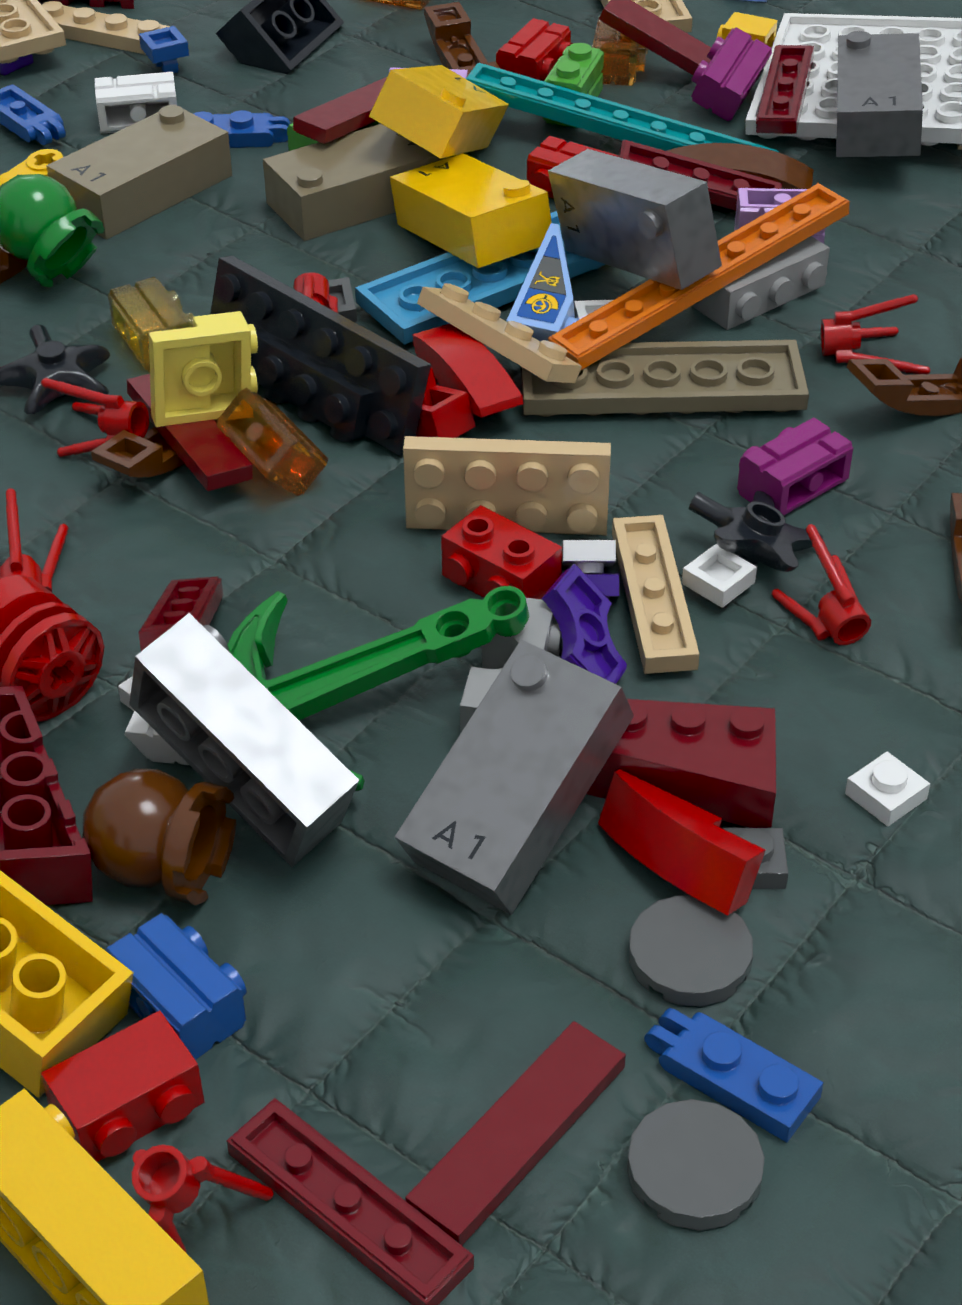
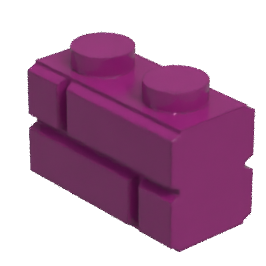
[691,27,772,121]
[737,417,854,515]

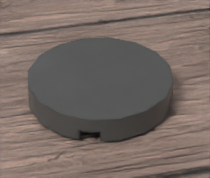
[629,895,753,1007]
[627,1099,765,1231]

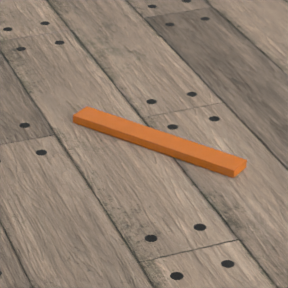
[548,183,850,371]

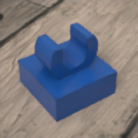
[139,26,189,73]

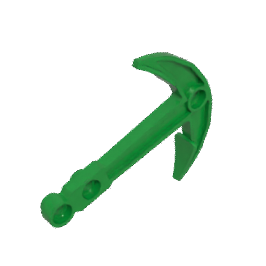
[227,586,529,791]

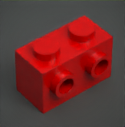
[441,505,562,600]

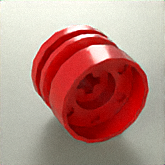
[0,575,105,721]

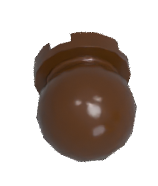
[82,768,236,906]

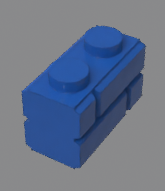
[106,913,247,1060]

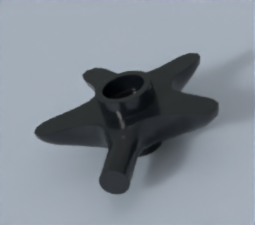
[0,325,110,414]
[688,491,823,572]

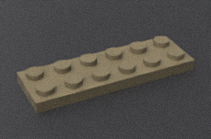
[521,340,809,417]

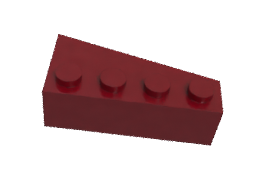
[0,686,93,905]
[586,699,776,828]

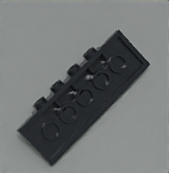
[210,256,431,456]

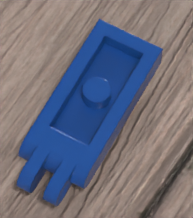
[0,84,66,145]
[193,110,290,148]
[644,1008,824,1143]

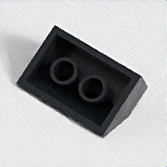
[216,0,344,74]

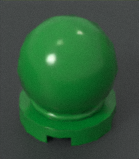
[0,174,105,287]

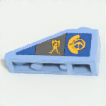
[506,223,580,342]

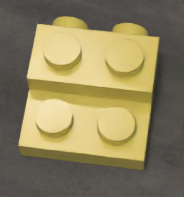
[149,311,258,427]

